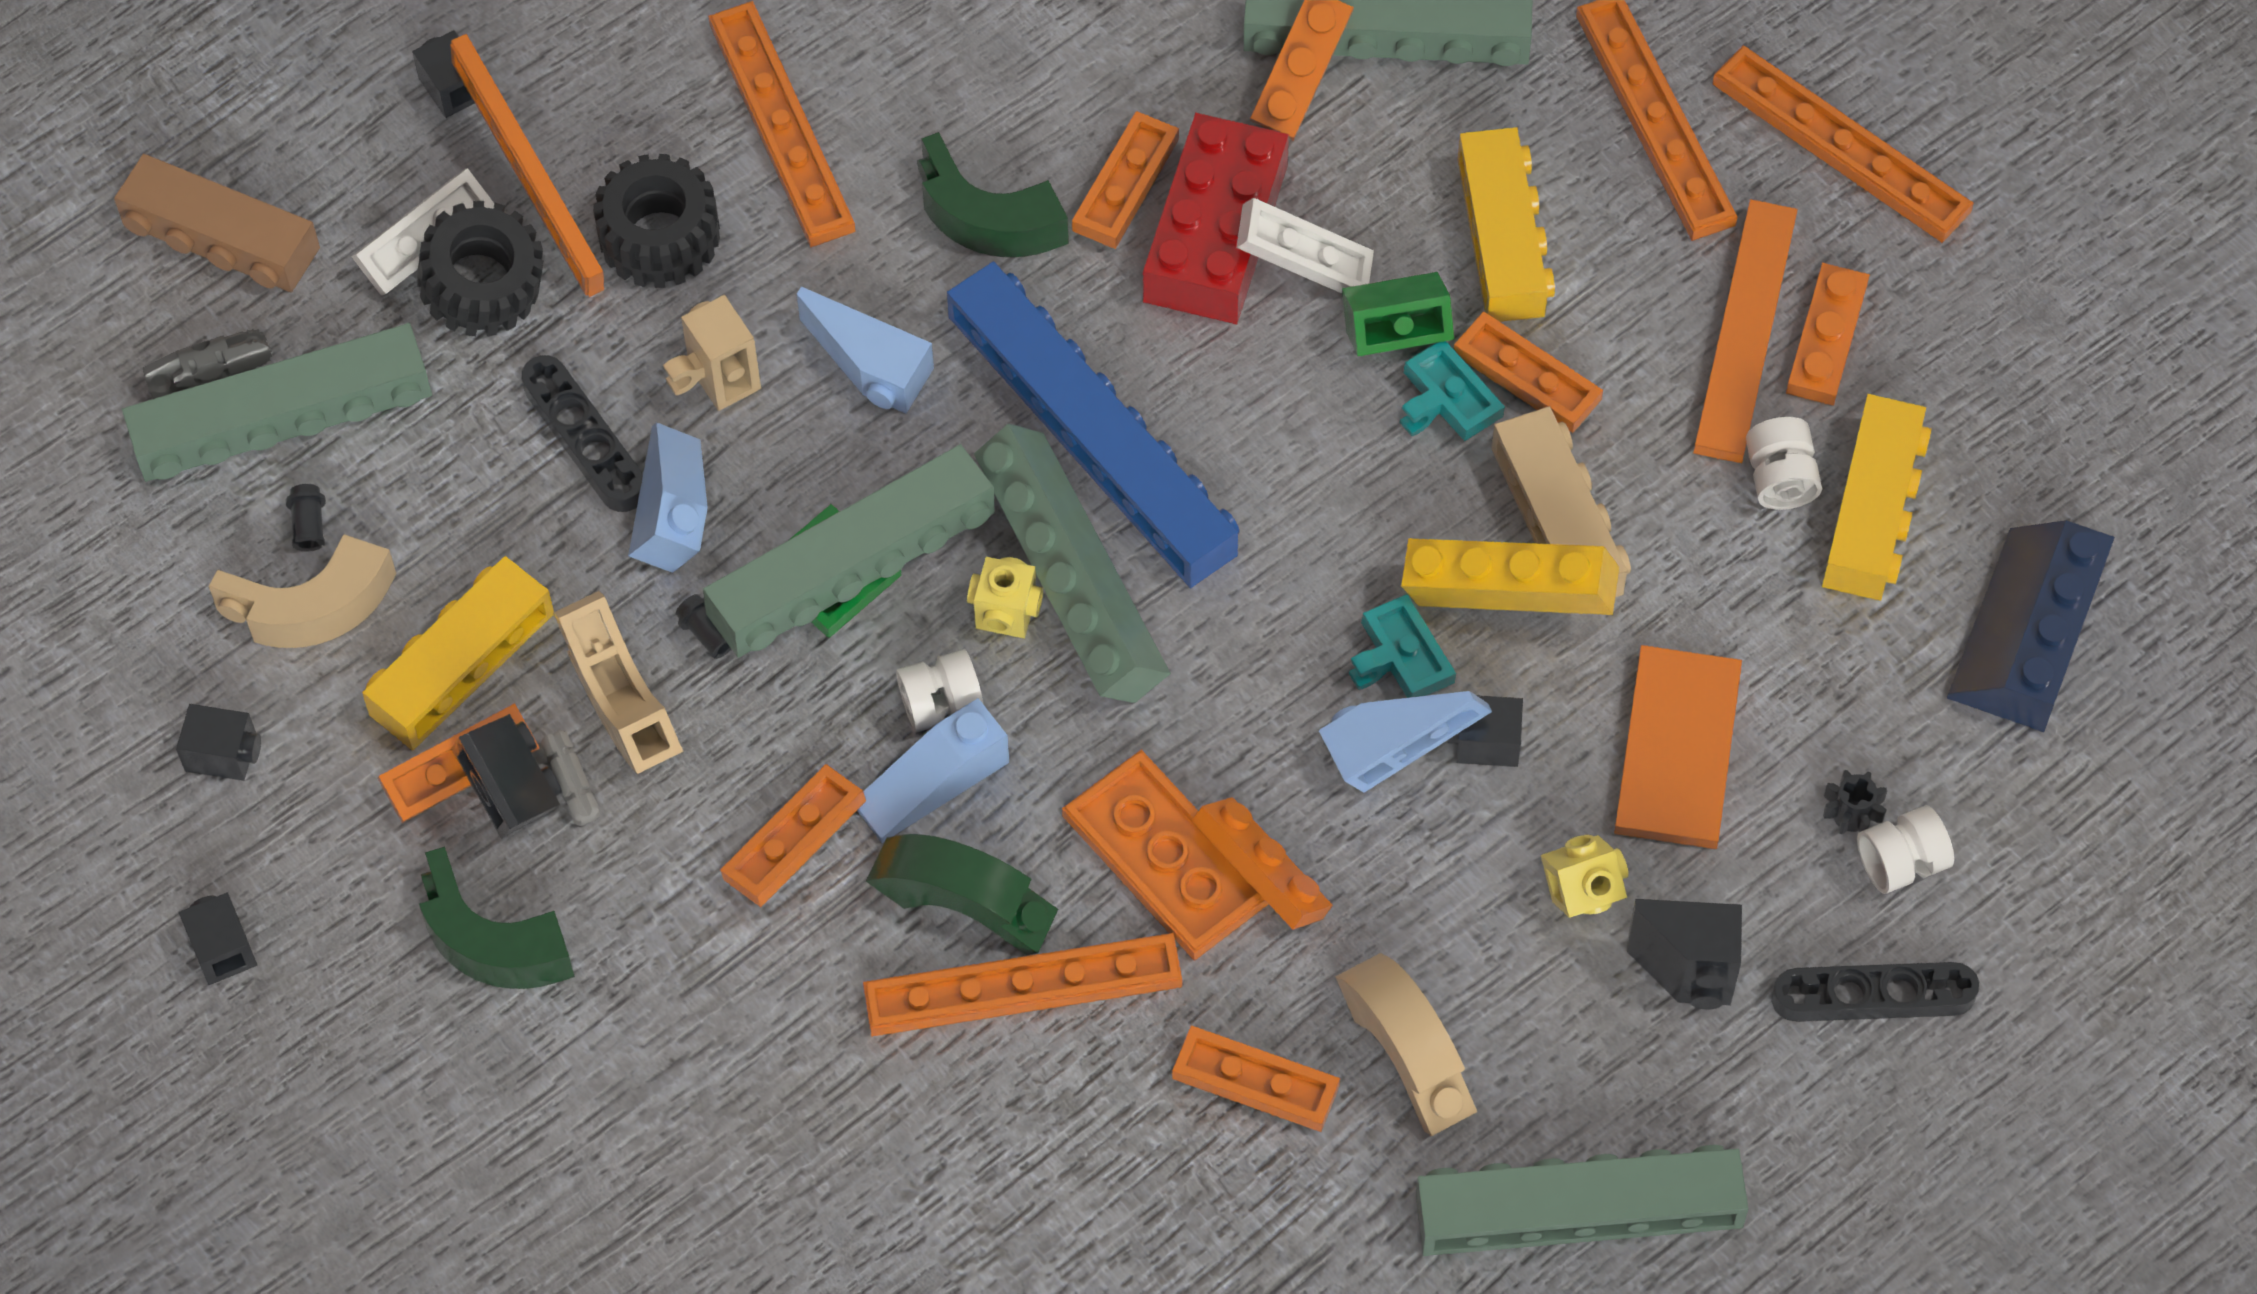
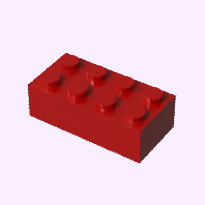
[1143,112,1289,325]

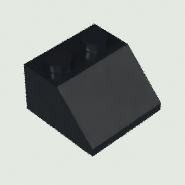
[451,714,562,839]
[1627,899,1742,1010]

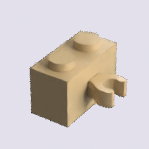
[663,294,761,411]

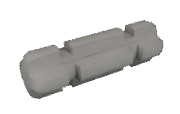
[542,730,600,826]

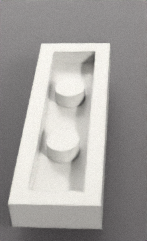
[351,168,494,295]
[1236,198,1374,293]

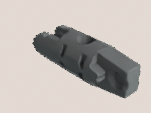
[143,328,272,399]

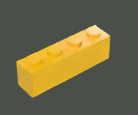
[1457,127,1555,322]
[1822,394,1932,601]
[1401,538,1619,615]
[362,556,554,751]

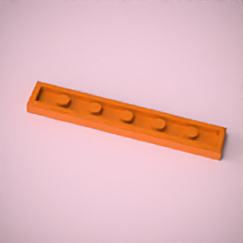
[1576,0,1738,241]
[708,1,856,248]
[450,34,604,297]
[1712,45,1974,243]
[1693,199,1798,464]
[863,933,1183,1037]

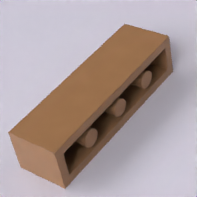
[114,153,320,293]

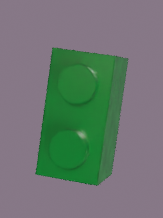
[1342,272,1454,356]

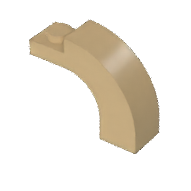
[209,534,396,648]
[553,591,683,774]
[1335,953,1477,1136]

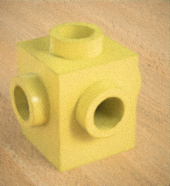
[967,557,1043,639]
[1541,835,1629,918]

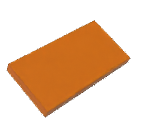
[1614,645,1742,849]
[1062,749,1269,961]

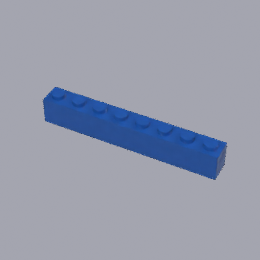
[947,261,1240,589]

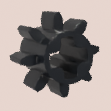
[1823,770,1887,835]

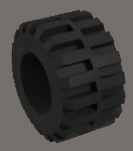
[593,154,720,288]
[417,201,544,337]

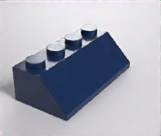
[1947,520,2115,732]

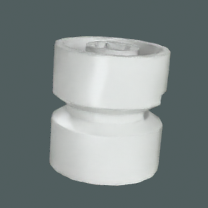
[1746,417,1822,510]
[896,649,984,733]
[1857,805,1954,894]

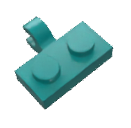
[1399,341,1505,441]
[1349,594,1457,698]

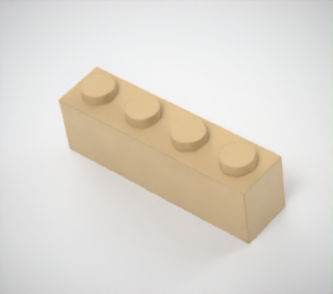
[1492,406,1631,597]

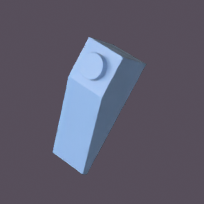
[797,287,934,414]
[628,422,708,573]
[1319,691,1492,793]
[857,698,1009,843]

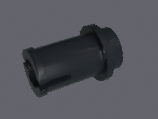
[285,484,326,551]
[676,594,732,659]

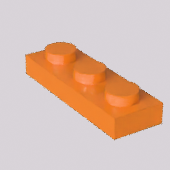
[1250,0,1354,141]
[1072,111,1179,249]
[1786,262,1870,406]
[1454,311,1603,433]
[377,703,540,823]
[720,764,866,907]
[1192,797,1333,930]
[1172,1025,1340,1132]

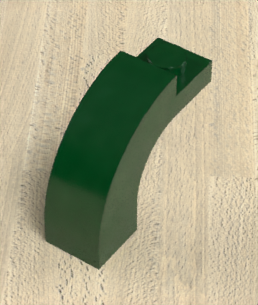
[917,132,1069,258]
[866,834,1059,956]
[419,846,575,989]

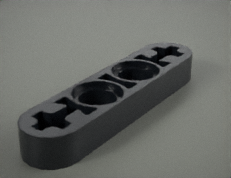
[521,355,643,512]
[1772,962,1979,1022]

